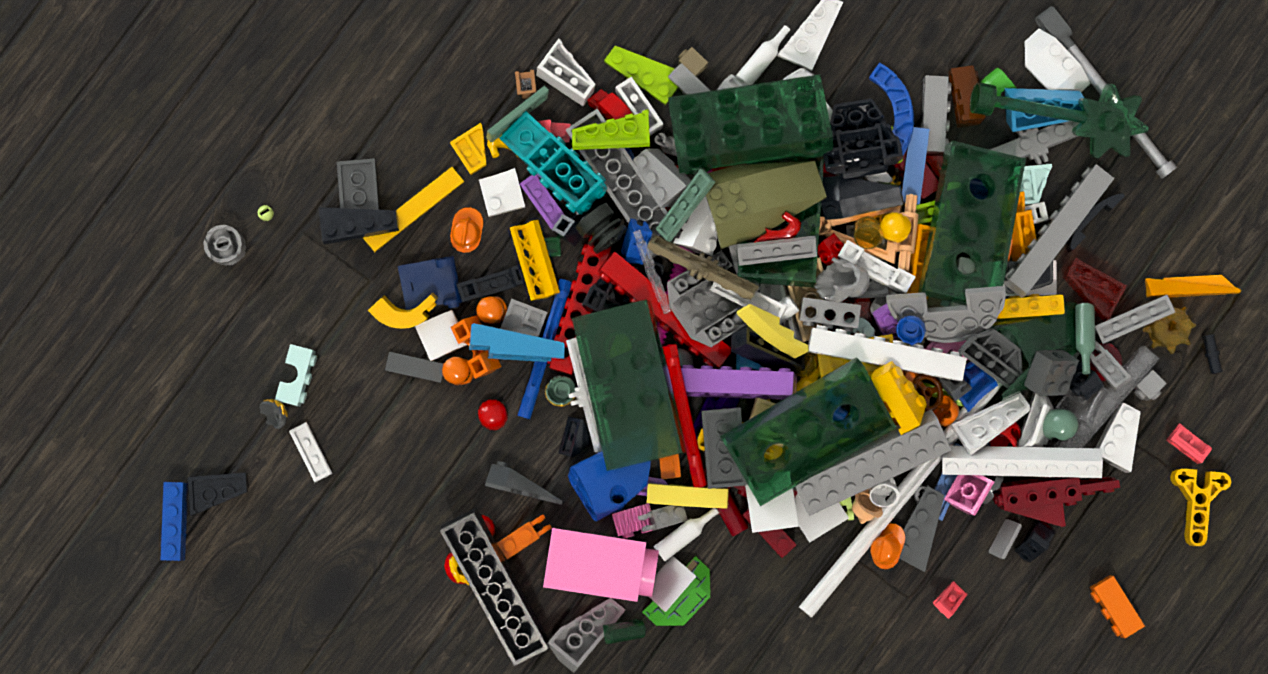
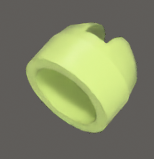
[258,205,274,221]

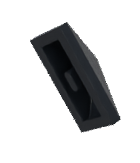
[558,417,592,457]

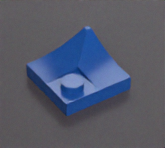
[959,362,998,412]

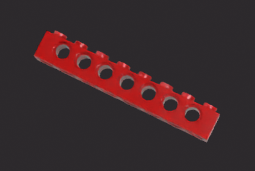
[547,235,613,375]

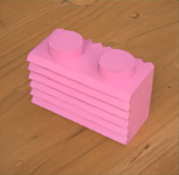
[612,503,653,539]

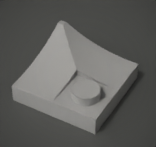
[500,299,547,337]

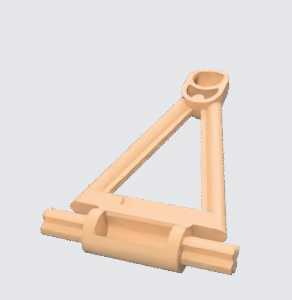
[803,194,919,271]

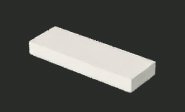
[289,422,333,482]

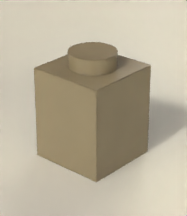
[678,47,708,77]

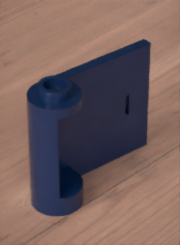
[398,256,462,310]

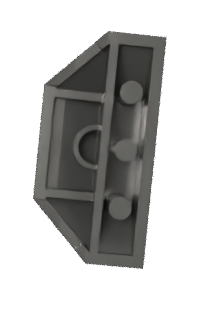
[958,328,1023,391]

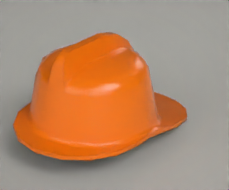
[450,207,483,253]
[870,523,906,569]

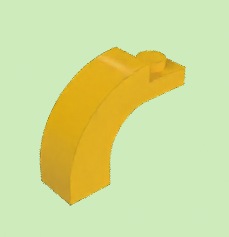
[368,292,438,329]

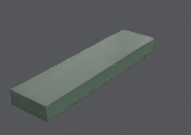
[486,86,549,143]
[656,169,716,242]

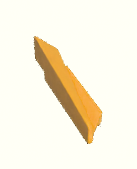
[1145,275,1241,298]

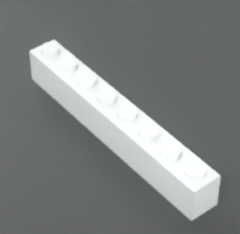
[808,325,967,381]
[942,446,1103,478]

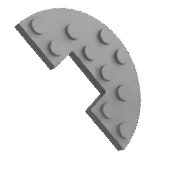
[886,286,1006,343]

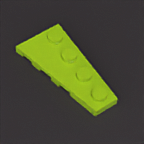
[604,46,678,105]

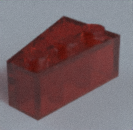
[1062,258,1127,322]

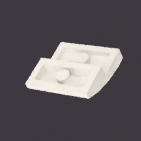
[415,310,467,361]

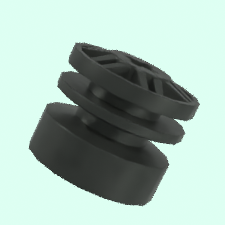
[575,203,627,254]

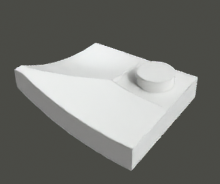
[479,168,526,217]

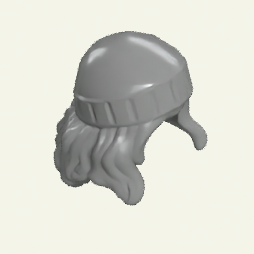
[814,257,870,302]

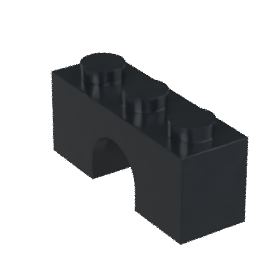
[551,196,608,247]

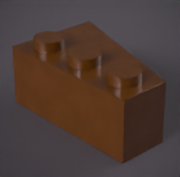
[948,65,986,128]

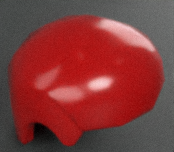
[478,399,508,430]

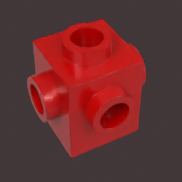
[816,233,844,266]

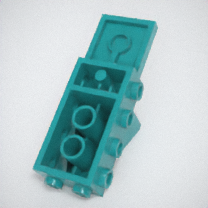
[499,111,608,215]

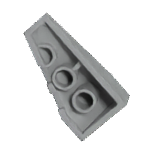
[547,598,625,673]

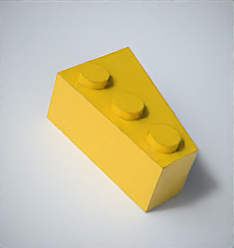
[870,361,927,435]

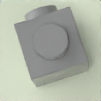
[1132,370,1167,401]

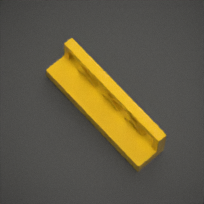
[510,220,560,301]

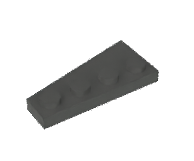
[899,485,945,572]

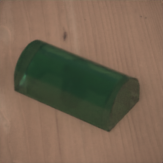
[603,619,645,644]

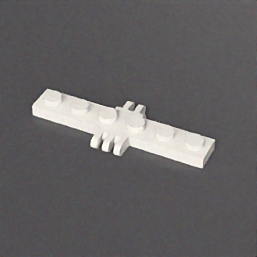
[566,335,613,452]

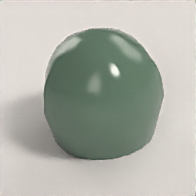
[1043,409,1078,441]

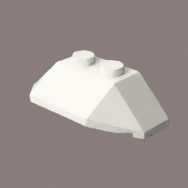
[1024,29,1091,92]
[1017,392,1054,447]

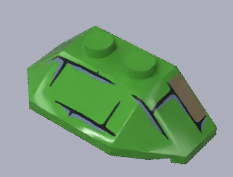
[642,556,710,626]

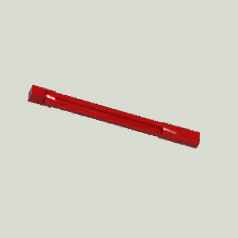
[663,344,707,487]

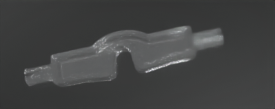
[633,230,671,314]

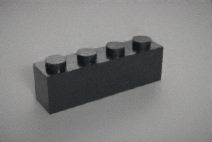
[731,326,805,374]

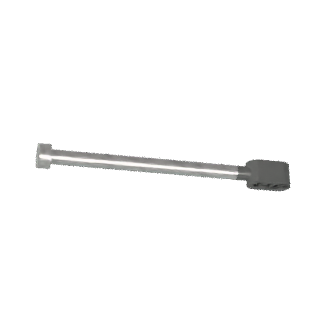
[1035,6,1177,179]

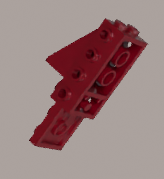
[993,476,1120,527]

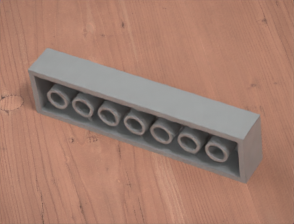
[566,109,682,258]
[790,409,951,516]

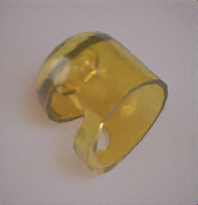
[854,216,884,250]

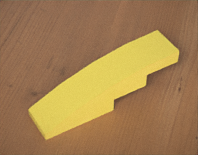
[737,304,808,358]
[647,483,729,508]

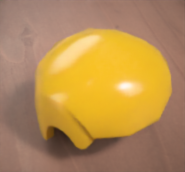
[880,212,911,243]

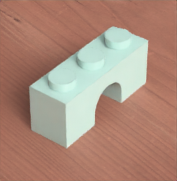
[275,344,317,407]

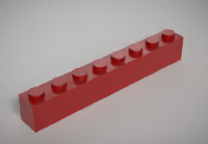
[598,252,731,369]

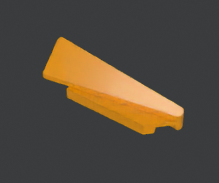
[997,191,1036,261]

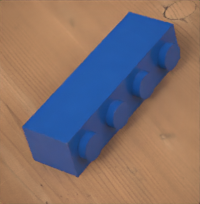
[161,482,188,561]

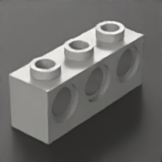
[799,297,861,332]

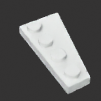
[952,393,1030,456]

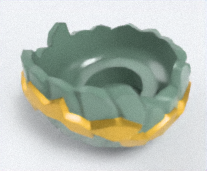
[545,375,576,406]

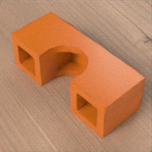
[451,315,501,379]

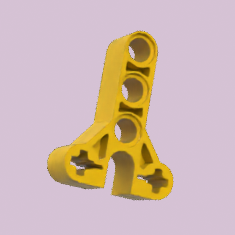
[1170,469,1231,546]

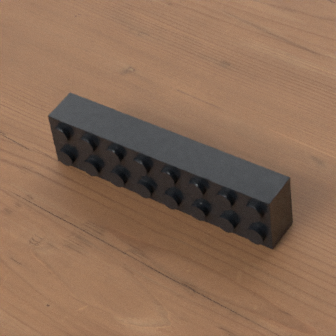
[439,507,550,666]

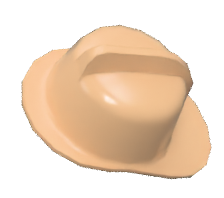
[852,489,883,524]

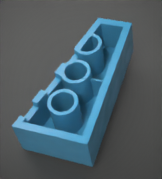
[1005,88,1087,132]

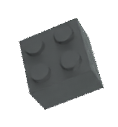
[1024,350,1079,396]

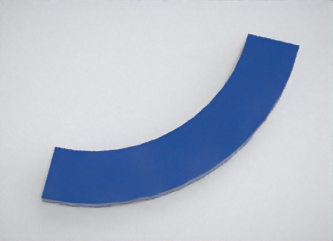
[869,62,914,155]

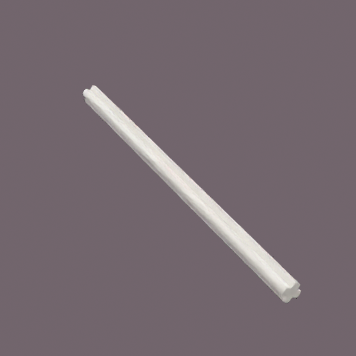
[799,380,1002,617]

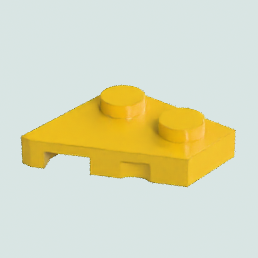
[450,123,487,175]

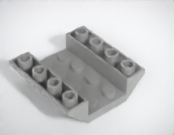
[667,250,747,347]

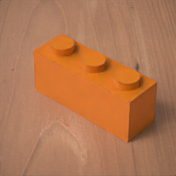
[1090,575,1145,638]

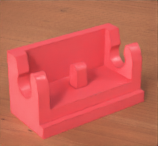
[1166,423,1212,464]

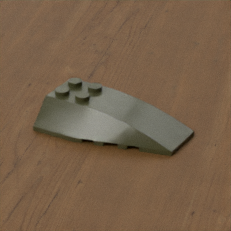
[706,161,827,249]

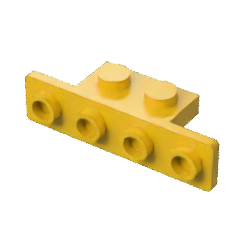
[997,294,1065,319]

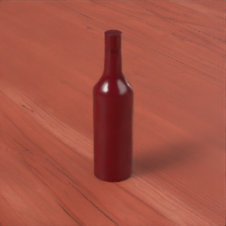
[704,468,749,537]

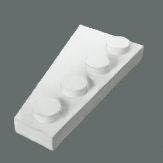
[777,0,843,71]

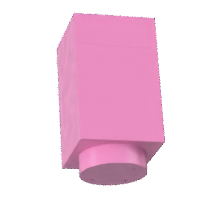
[543,528,659,602]

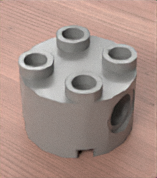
[203,225,246,266]

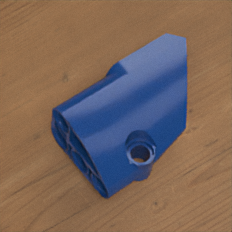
[568,427,655,521]

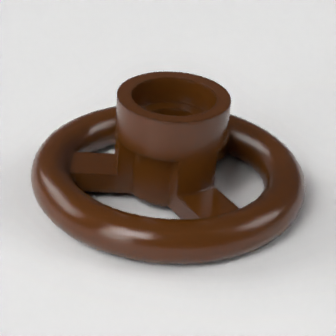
[912,374,943,412]

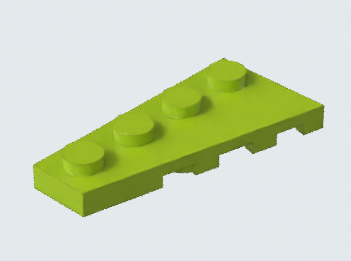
[572,109,650,150]

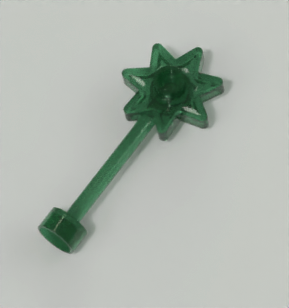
[970,82,1148,158]

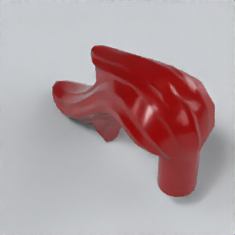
[754,211,801,243]

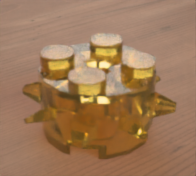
[1143,307,1196,354]

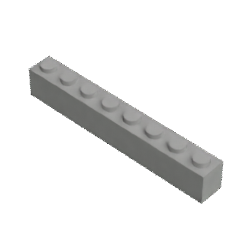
[1003,164,1114,298]

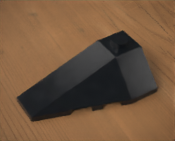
[821,174,904,220]

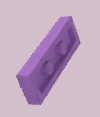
[520,175,564,231]

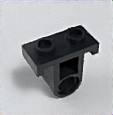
[1015,520,1056,563]

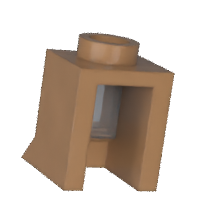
[515,70,537,99]

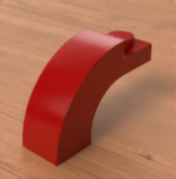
[587,89,634,120]

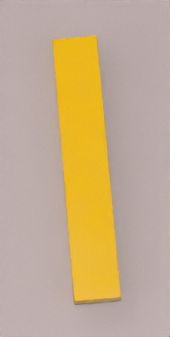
[363,167,464,253]

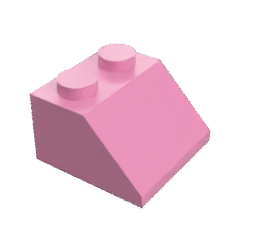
[944,475,994,516]

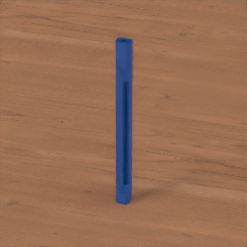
[517,279,572,419]

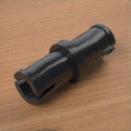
[1202,334,1223,374]

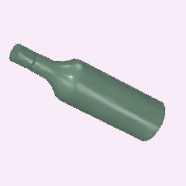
[1075,303,1095,375]

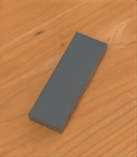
[385,352,443,383]

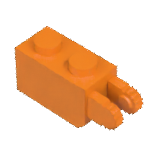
[497,515,552,559]

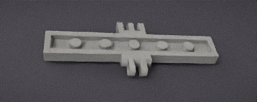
[977,118,1090,173]

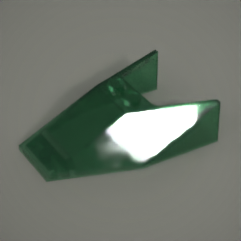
[981,301,1078,402]

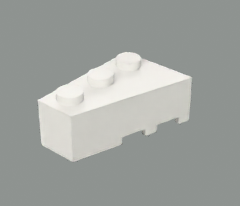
[673,196,717,256]

